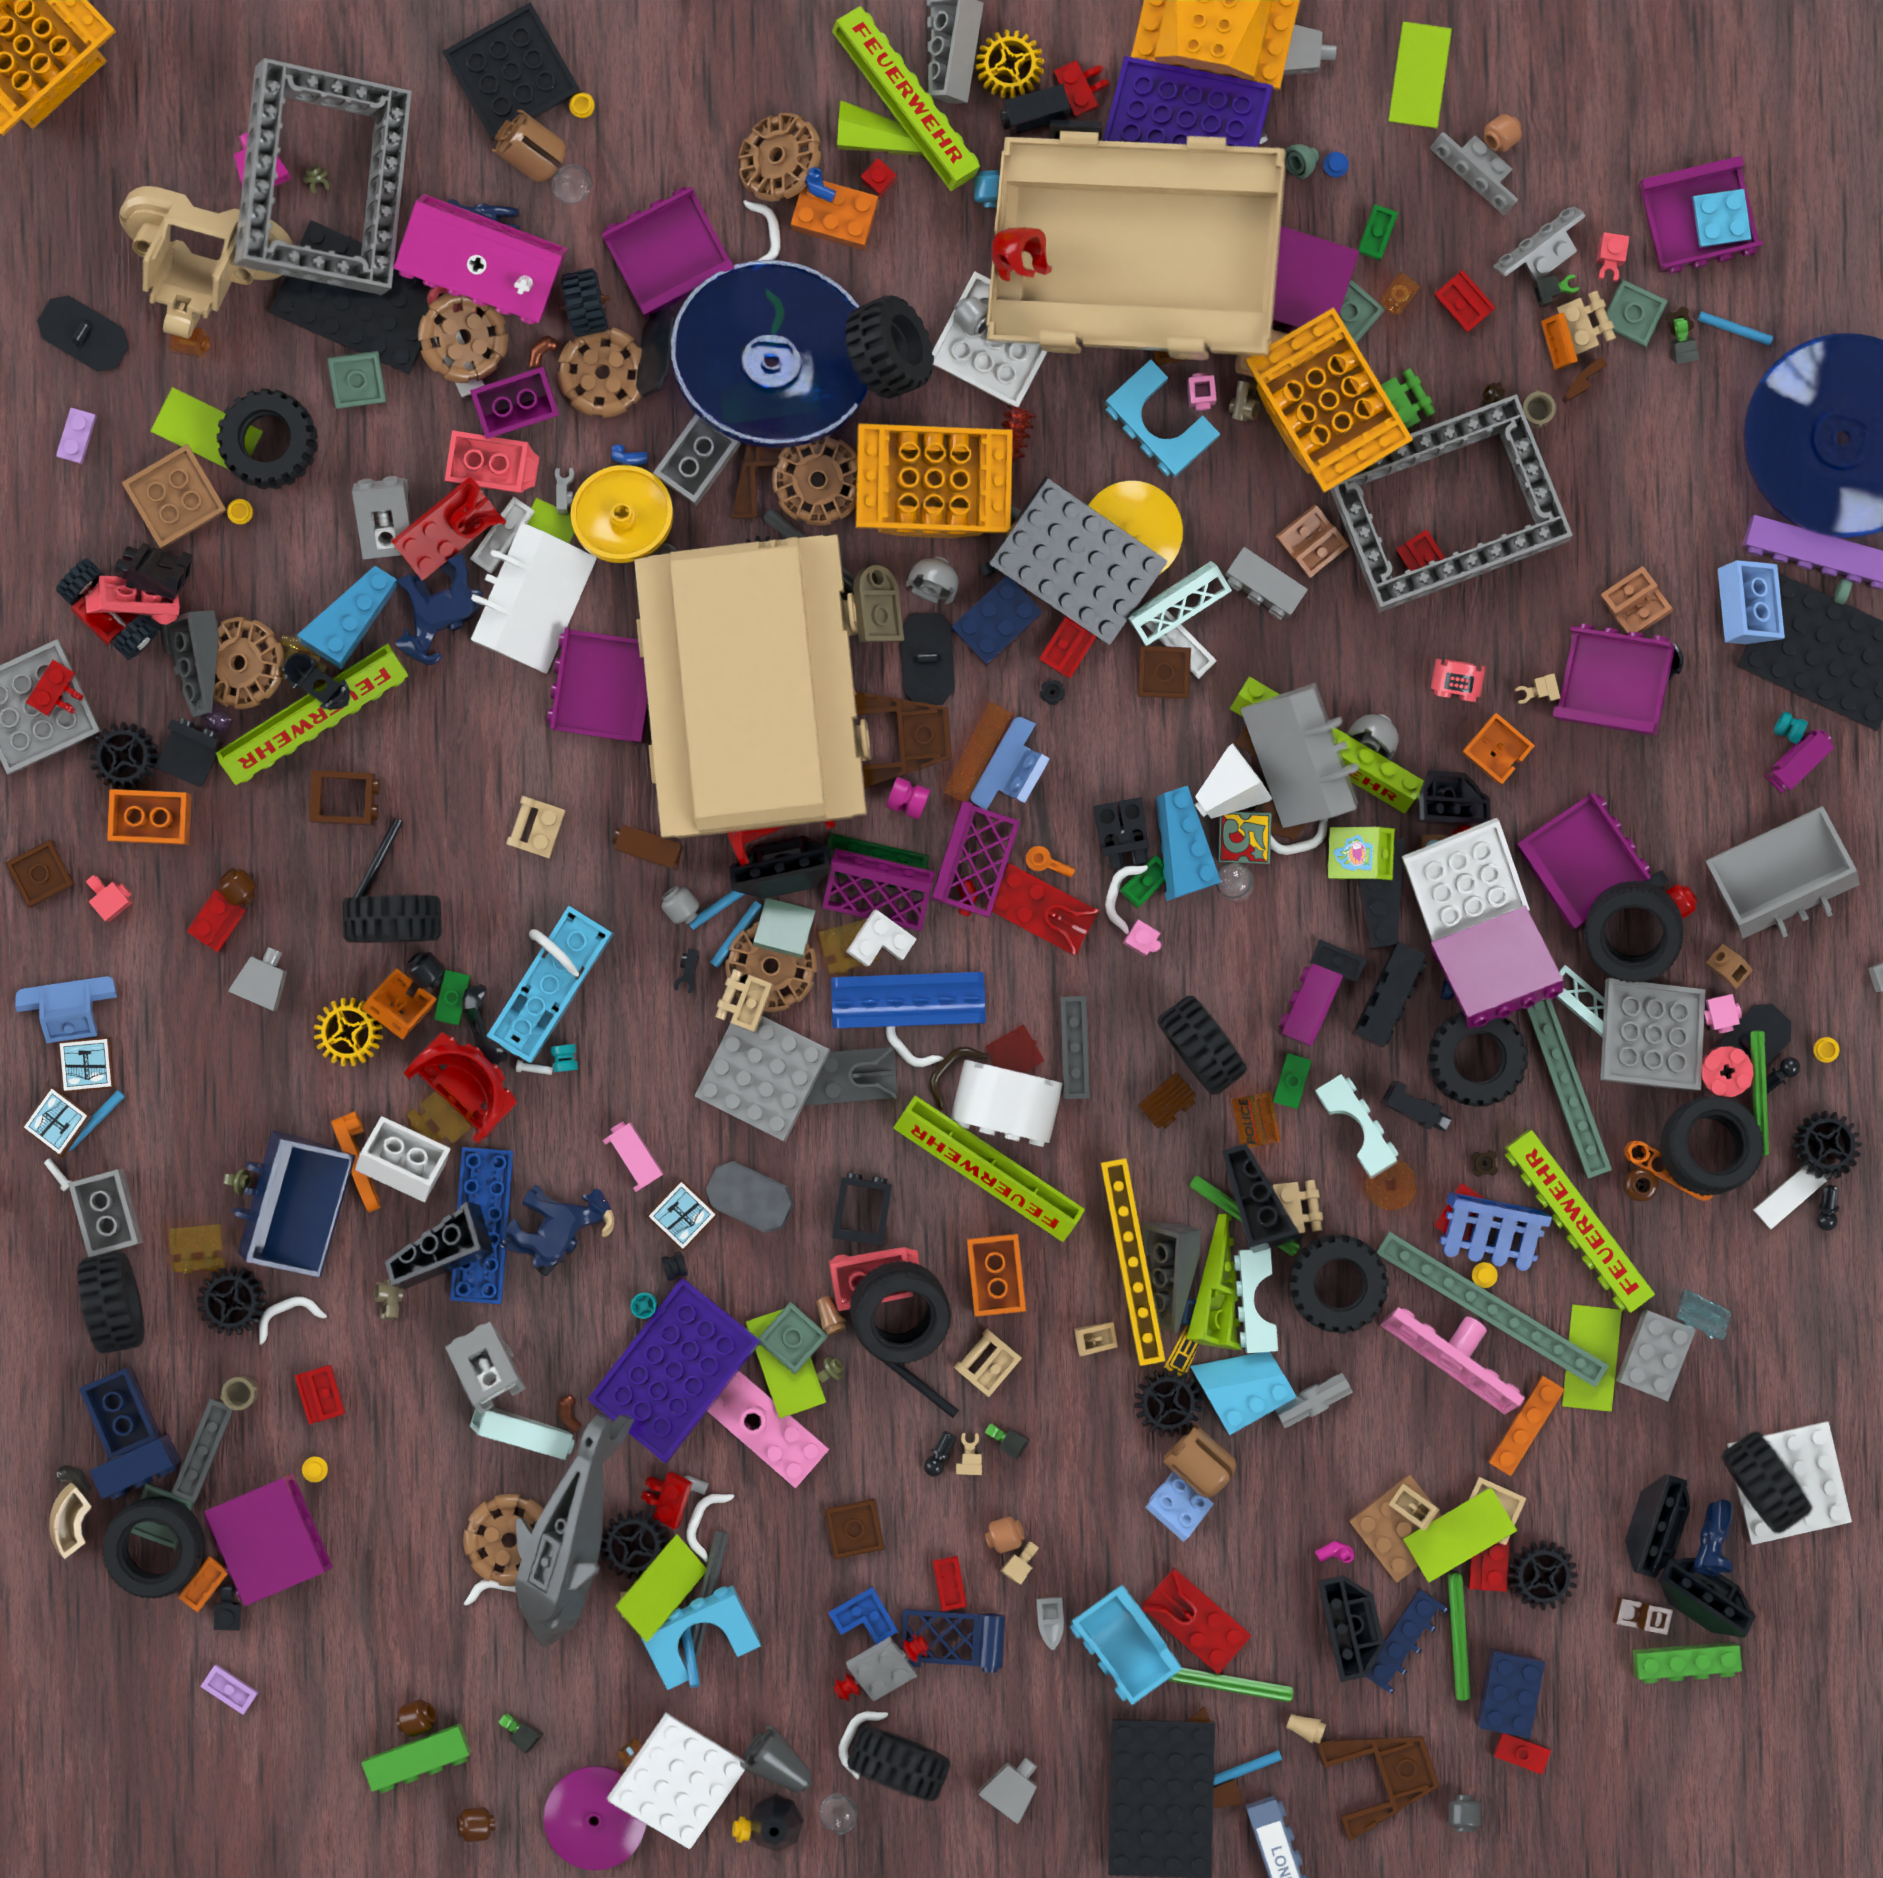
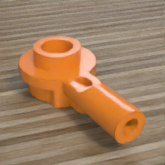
[1026,846,1075,878]

